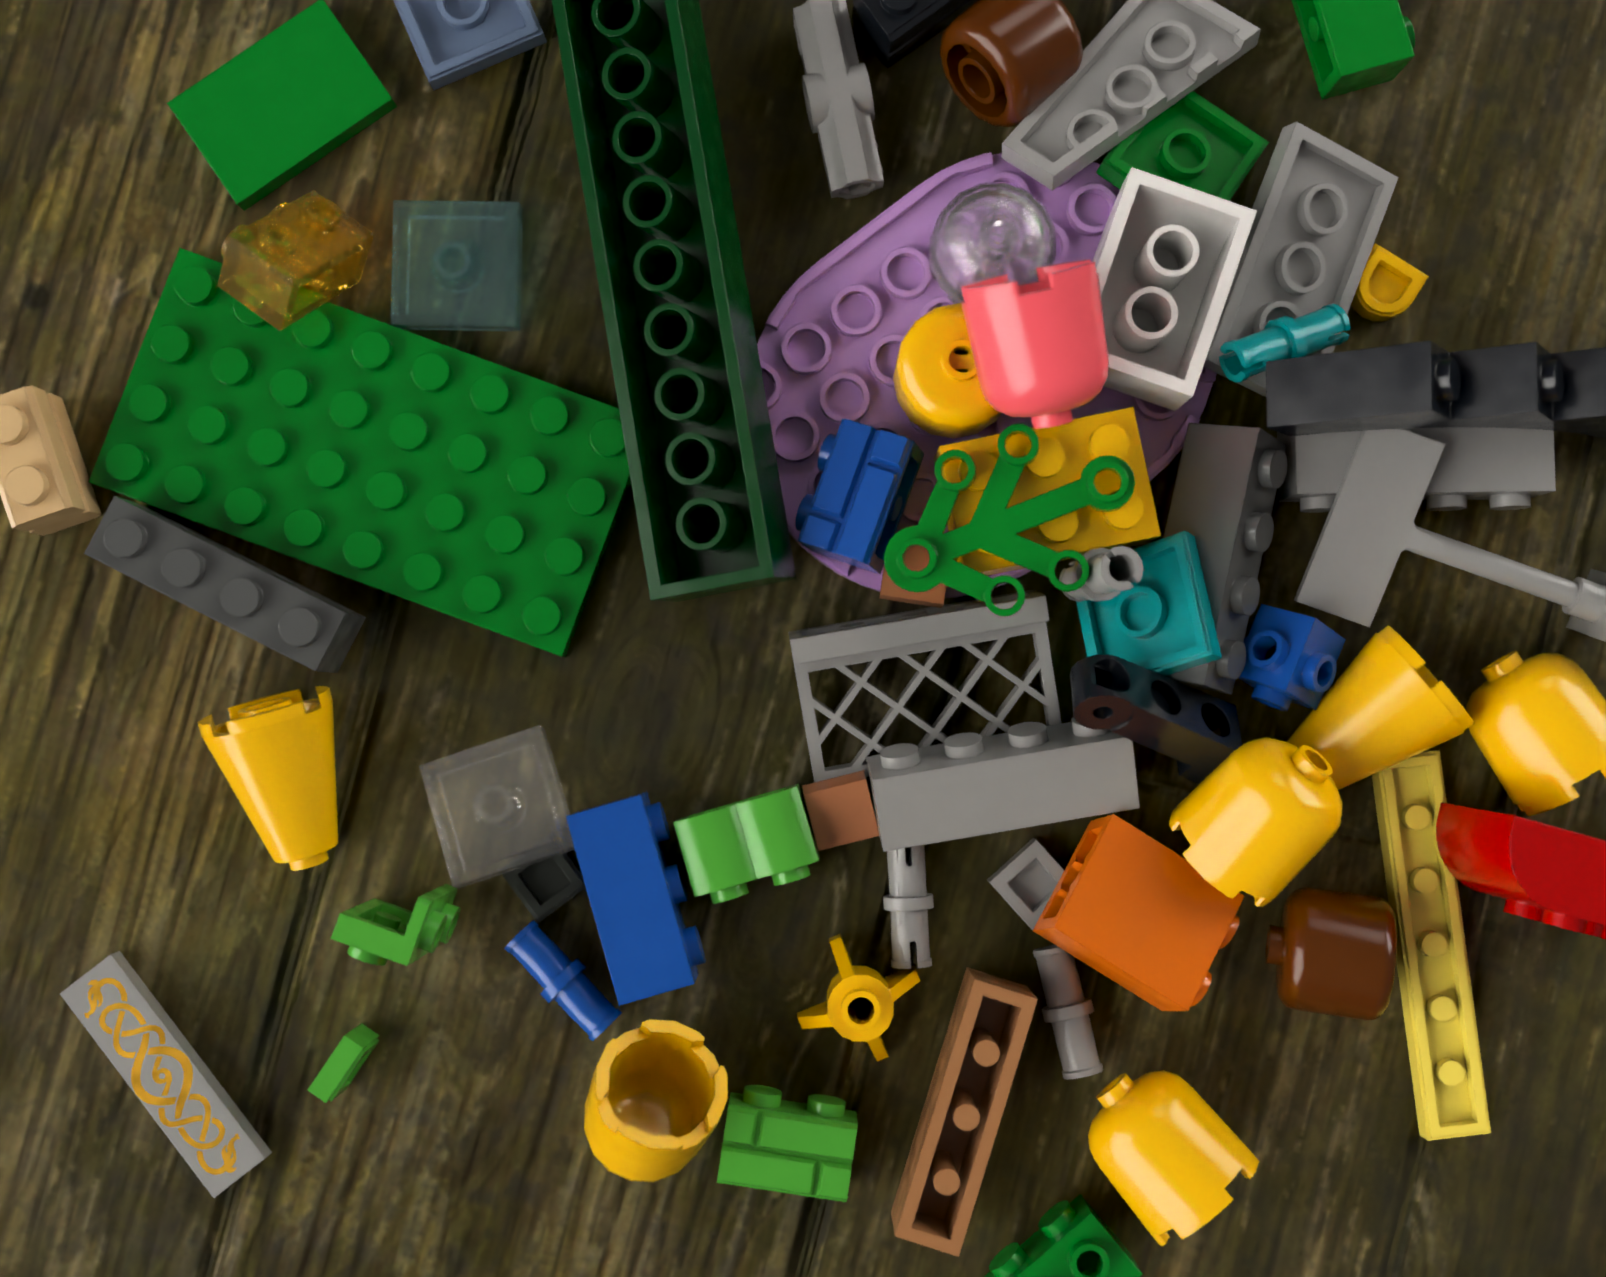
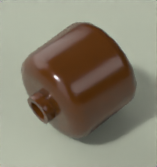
[940,0,1083,127]
[1265,887,1397,1020]

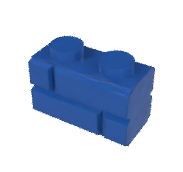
[795,419,925,574]

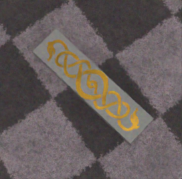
[60,951,272,1198]

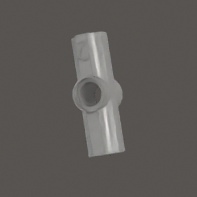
[793,0,884,199]

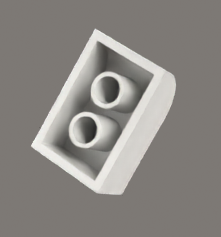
[1092,167,1257,411]

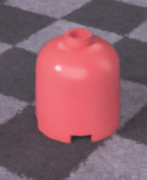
[961,260,1109,429]

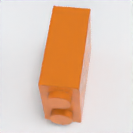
[1033,814,1245,1011]

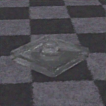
[419,725,575,889]

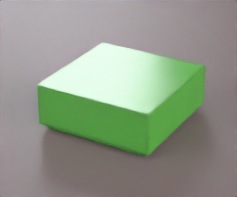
[307,1023,380,1103]

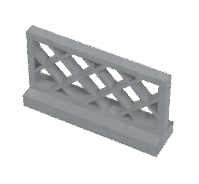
[788,589,1062,783]

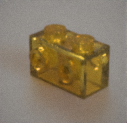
[217,190,375,331]

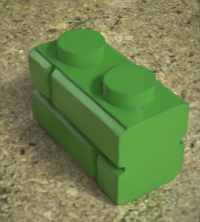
[717,1085,858,1202]

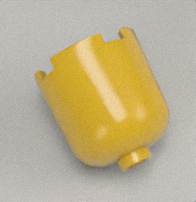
[1466,650,1606,816]
[1169,737,1342,907]
[584,1019,728,1182]
[1088,1070,1259,1246]

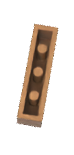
[891,967,1038,1257]

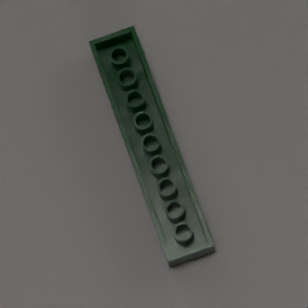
[552,0,796,602]

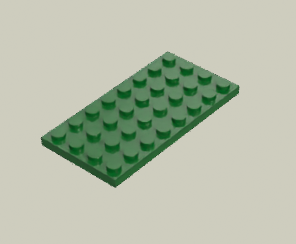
[89,248,631,657]

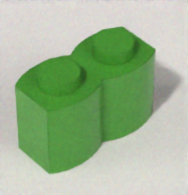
[673,784,820,904]

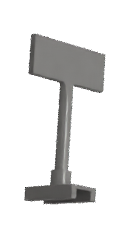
[1294,429,1606,642]

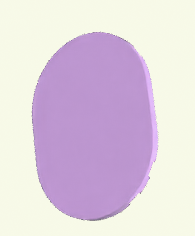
[757,152,1217,598]

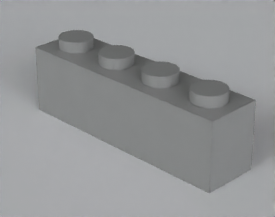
[1277,427,1556,513]
[866,717,1140,852]

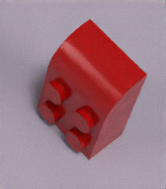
[1436,802,1606,940]

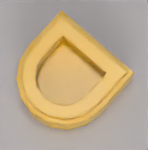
[1351,243,1429,322]

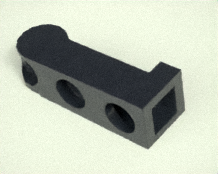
[1070,654,1242,783]

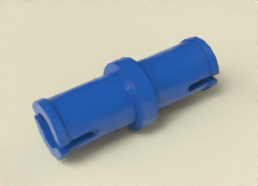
[504,920,622,1042]

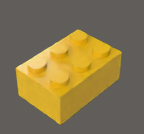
[933,407,1161,576]

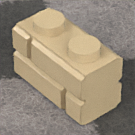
[0,385,102,536]

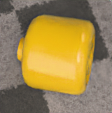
[893,303,1002,439]

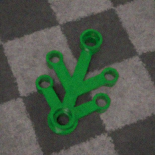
[884,424,1135,617]

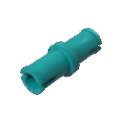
[1219,303,1350,383]

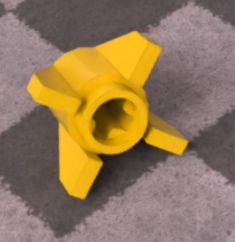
[797,934,920,1061]

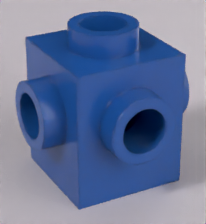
[1239,604,1346,712]

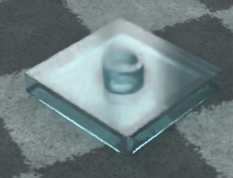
[391,200,523,331]

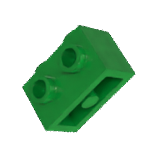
[984,1194,1143,1277]

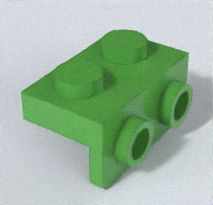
[331,884,461,966]

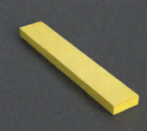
[1372,750,1491,1141]

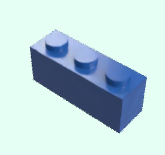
[566,792,706,1006]

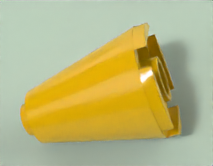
[1286,625,1474,790]
[198,686,338,871]

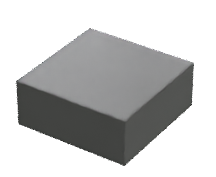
[987,838,1064,930]

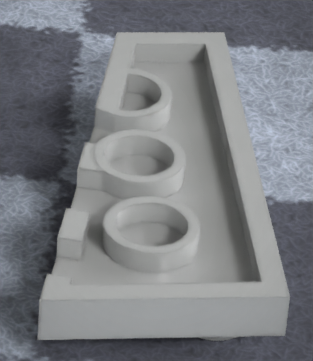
[1002,0,1261,191]

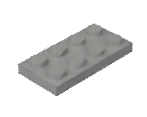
[1203,122,1399,397]

